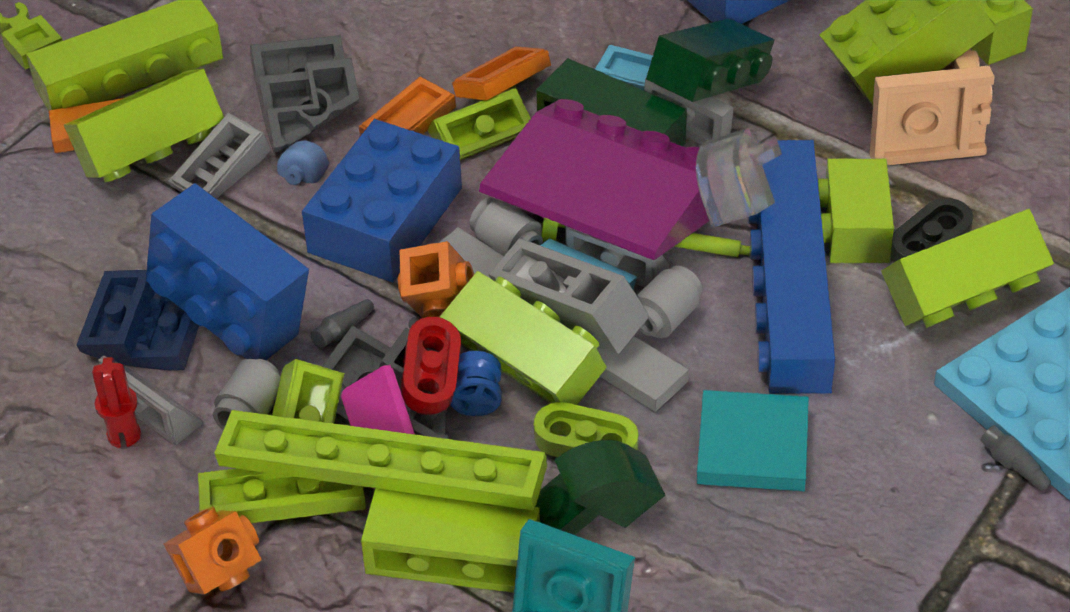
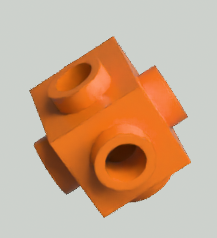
[398,241,474,318]
[163,506,262,594]

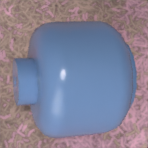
[277,140,329,185]

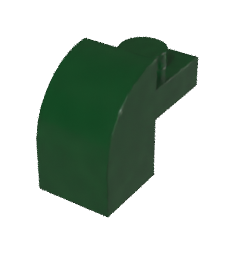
[535,440,665,535]

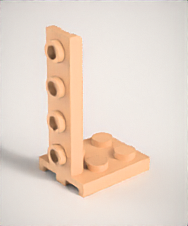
[870,49,995,165]

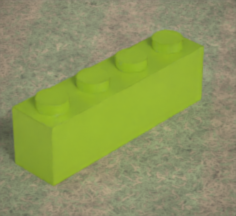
[26,0,223,111]

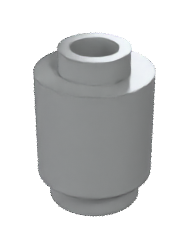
[469,197,543,256]
[637,265,703,338]
[213,359,281,430]

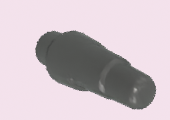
[310,299,374,348]
[980,425,1051,491]

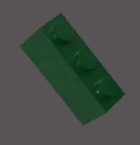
[646,18,775,102]
[536,58,687,146]

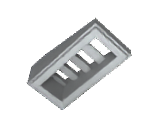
[168,113,271,199]

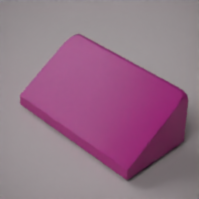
[341,365,415,489]

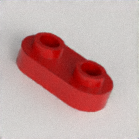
[400,317,461,415]

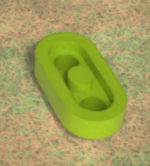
[534,402,639,457]

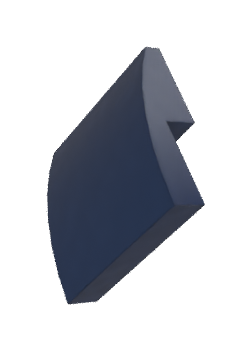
[76,270,199,370]

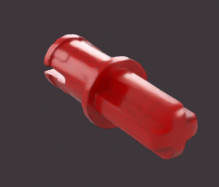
[92,357,141,448]

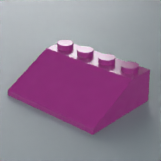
[479,99,729,260]

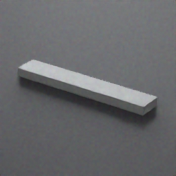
[439,227,689,412]

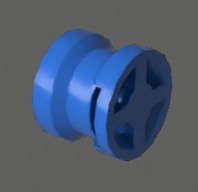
[451,351,502,417]

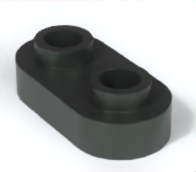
[890,198,973,263]

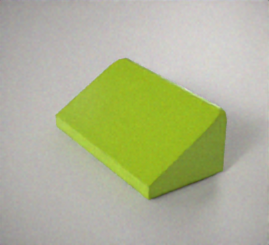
[428,88,531,160]
[272,359,345,424]

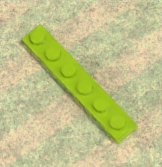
[214,410,547,510]

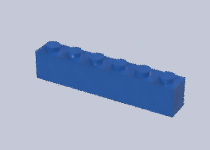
[745,140,835,394]

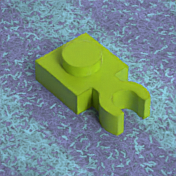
[0,2,63,70]

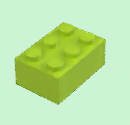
[819,0,996,106]

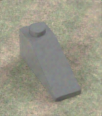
[489,238,649,354]

